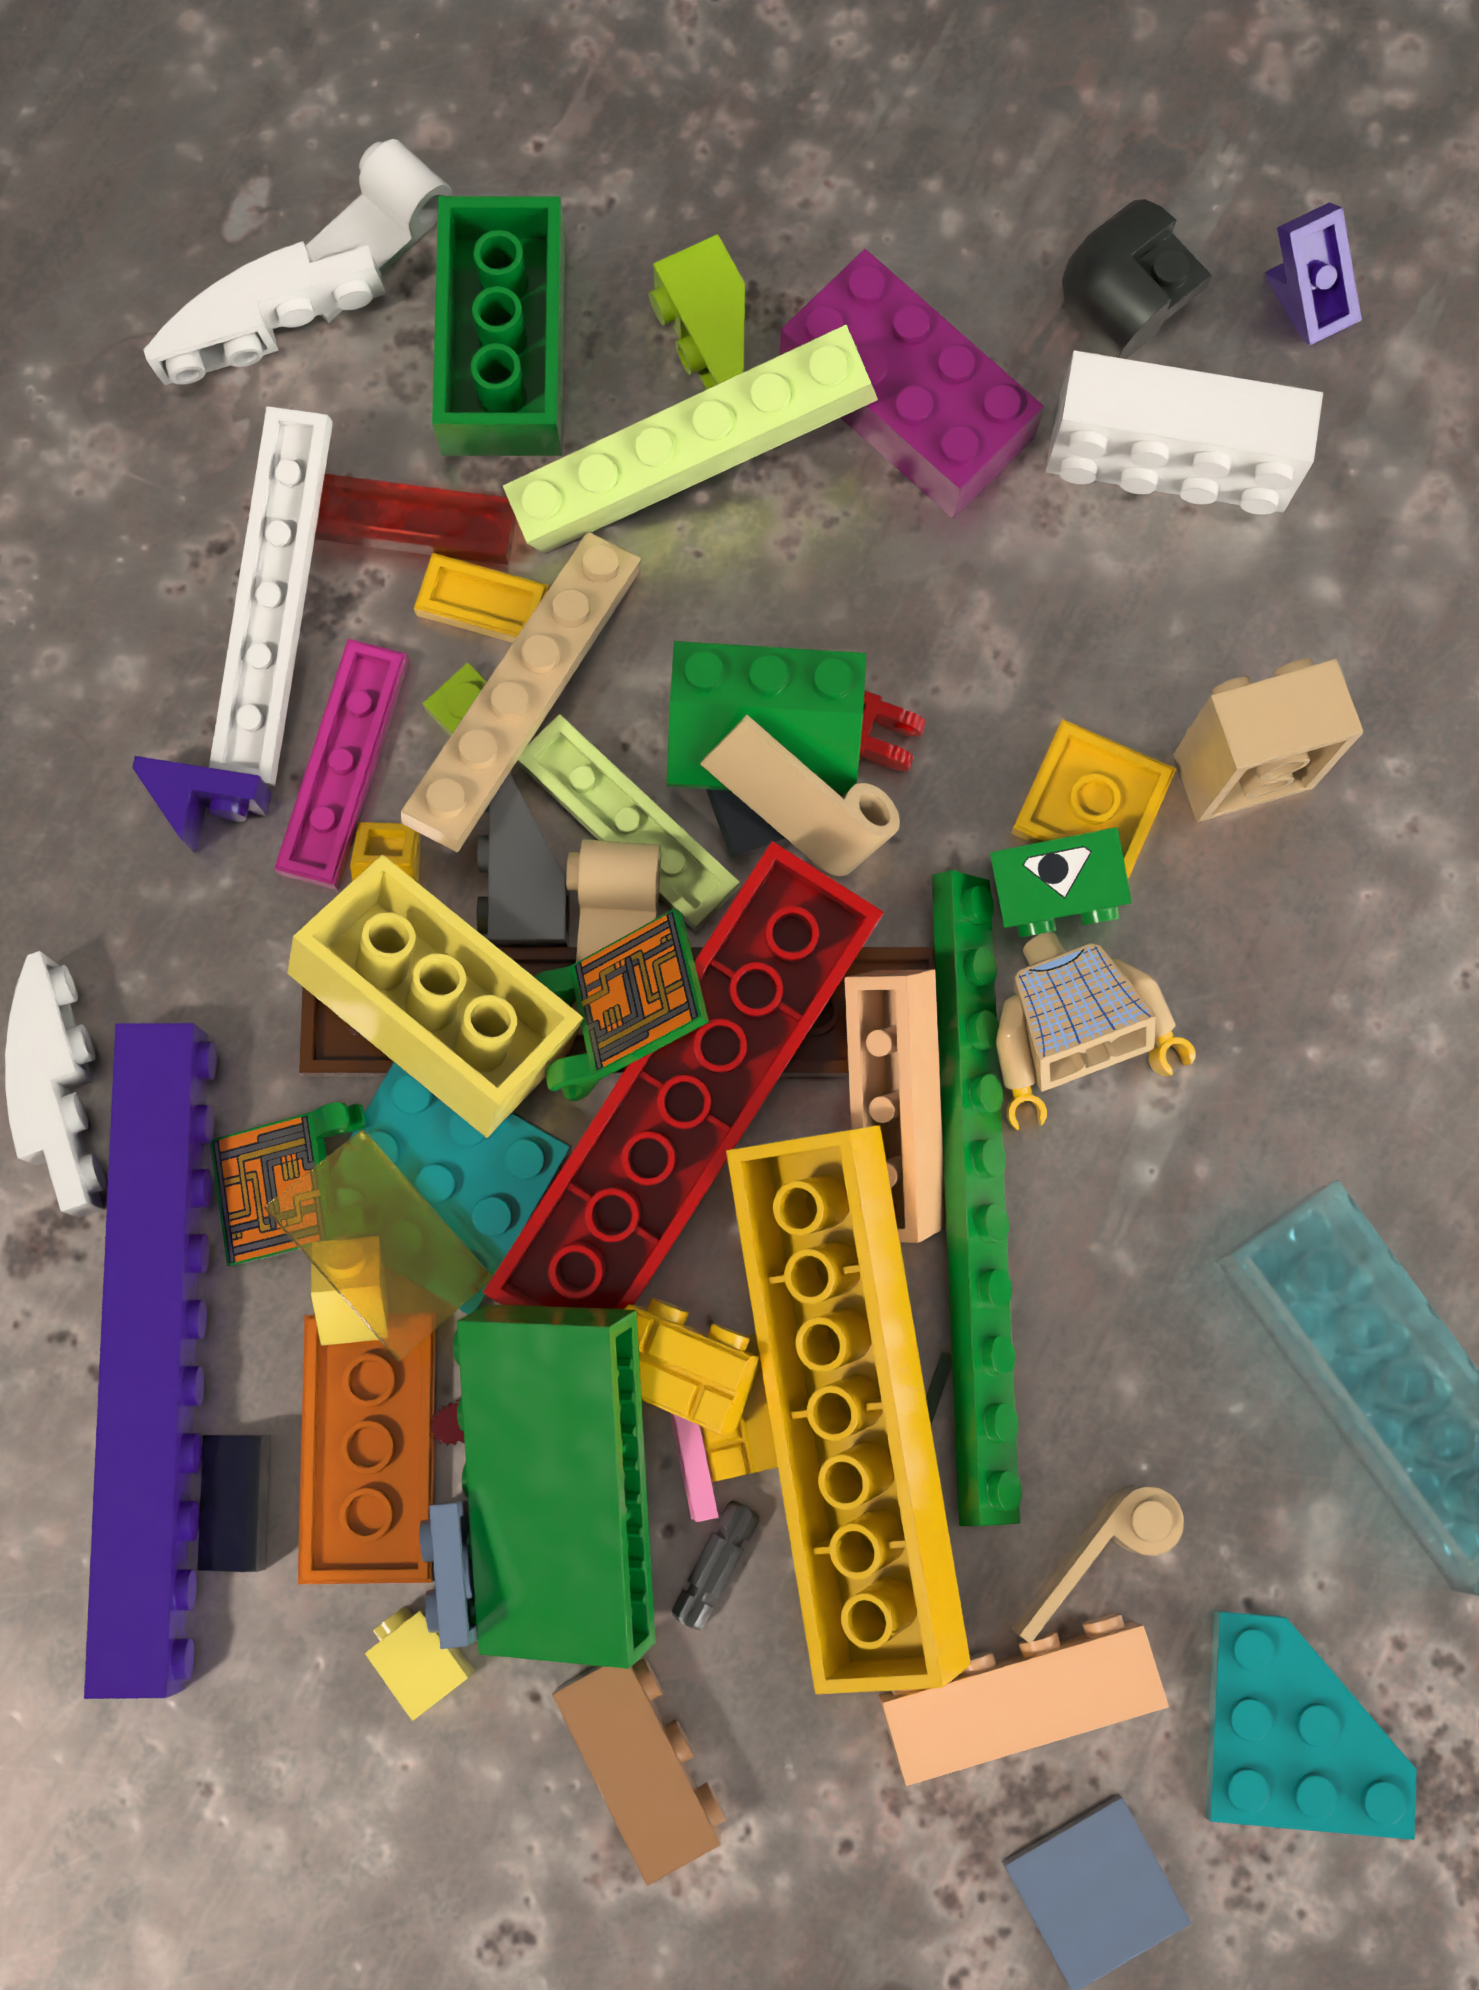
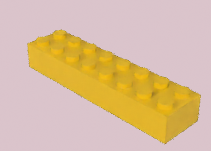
[726,1125,971,1694]

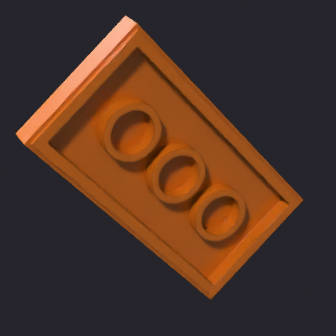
[298,1314,438,1584]

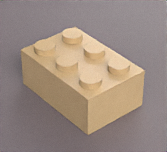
[1173,658,1364,823]

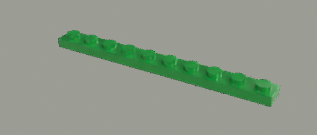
[932,870,1022,1526]

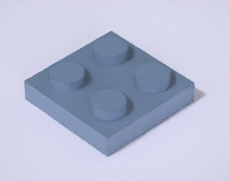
[420,1500,477,1649]

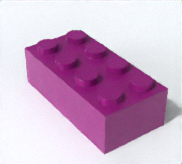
[779,249,1044,519]

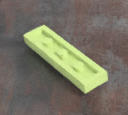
[517,714,740,932]

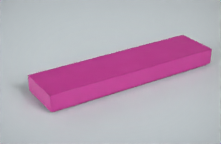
[274,639,410,890]

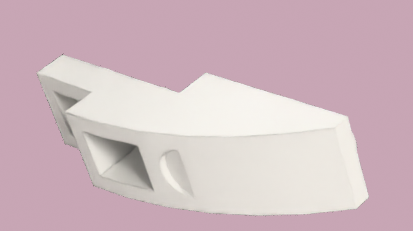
[144,241,386,385]
[5,951,106,1218]

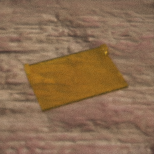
[264,1129,493,1362]

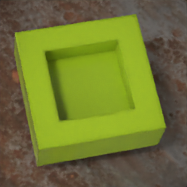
[422,662,487,736]

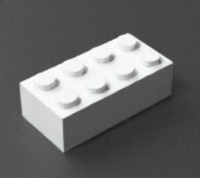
[1045,350,1323,515]

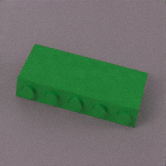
[453,1304,656,1669]

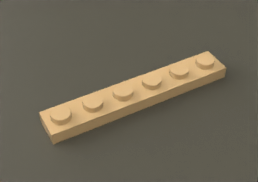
[401,531,641,852]

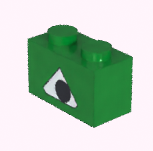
[990,827,1132,937]

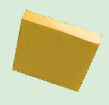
[1011,719,1177,879]

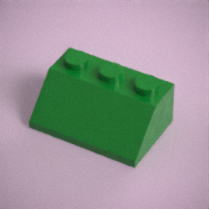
[667,641,866,797]

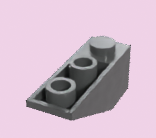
[476,773,570,947]

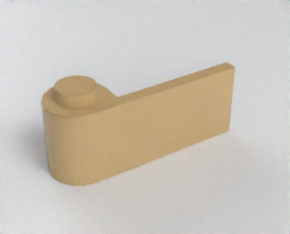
[700,715,900,876]
[566,840,661,1036]
[1010,1485,1184,1644]

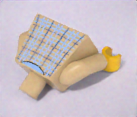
[996,933,1196,1130]

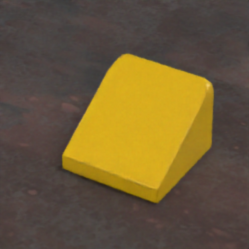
[350,822,421,883]

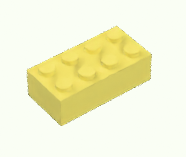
[287,854,584,1138]

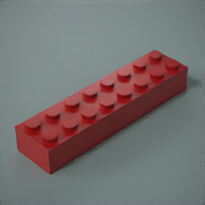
[482,841,885,1309]

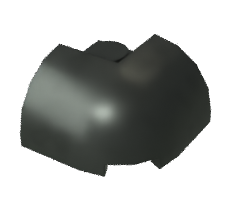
[1062,199,1212,359]

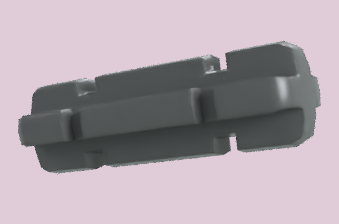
[672,1501,759,1630]

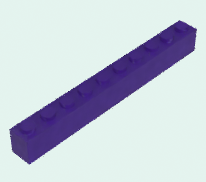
[84,1023,217,1699]

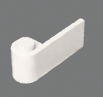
[306,139,452,323]

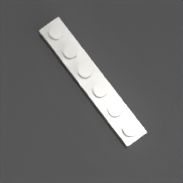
[209,406,333,786]

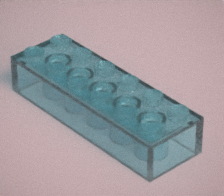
[1215,1179,1479,1596]

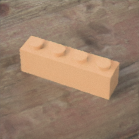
[845,969,946,1243]
[878,1613,1169,1786]

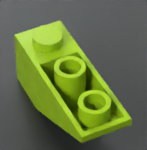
[648,234,745,390]

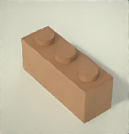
[552,1657,727,1886]

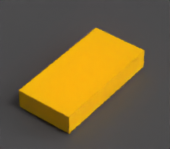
[414,553,550,643]

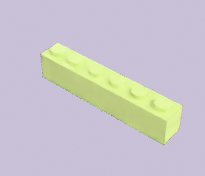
[503,325,878,554]

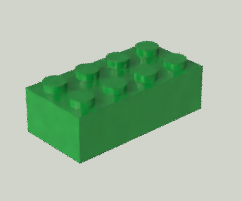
[432,196,566,456]

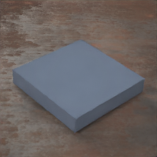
[1002,1794,1192,1990]

